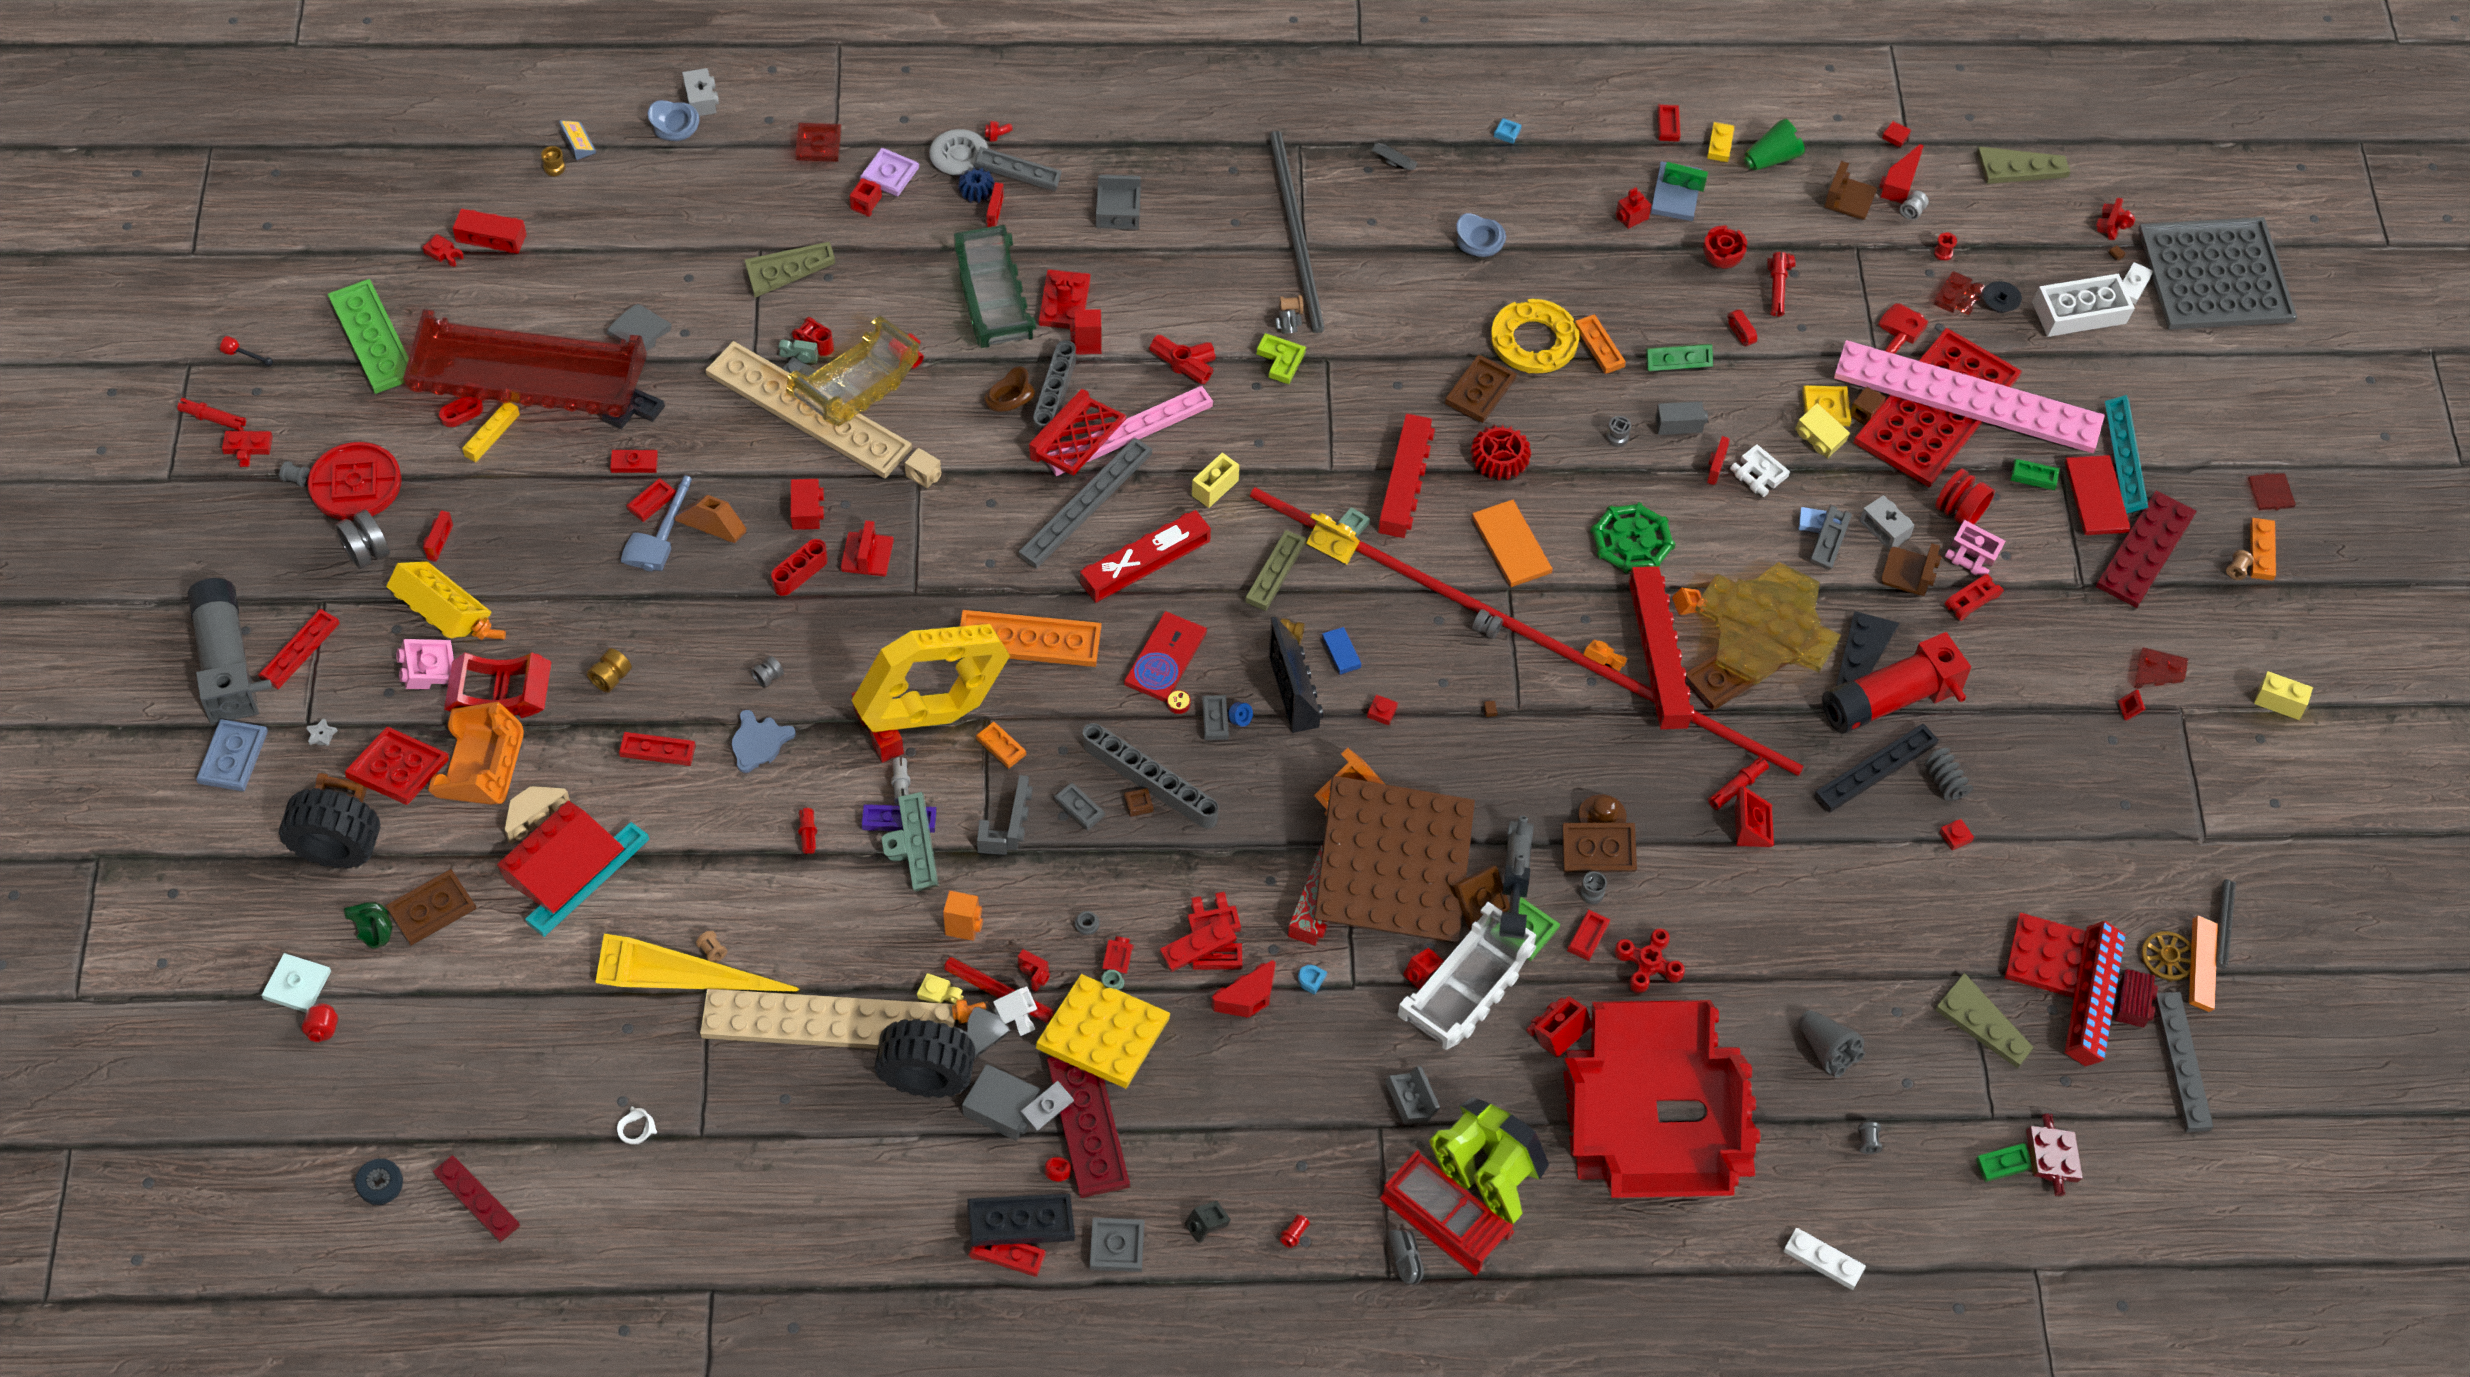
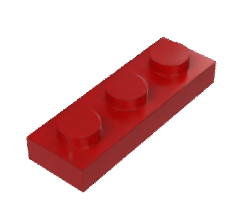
[619,732,696,766]
[1159,917,1237,972]

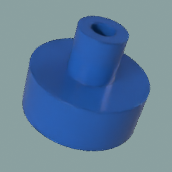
[1228,702,1253,726]

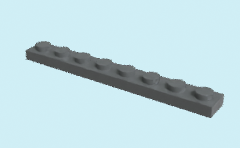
[1019,438,1152,569]

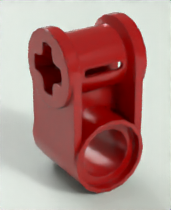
[792,317,834,356]

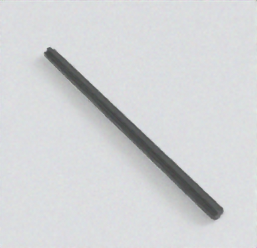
[1270,131,1324,333]

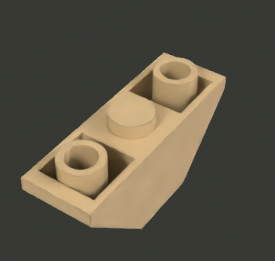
[505,786,570,845]

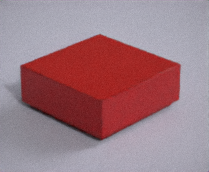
[1882,121,1911,148]

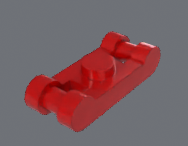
[1944,574,2004,621]

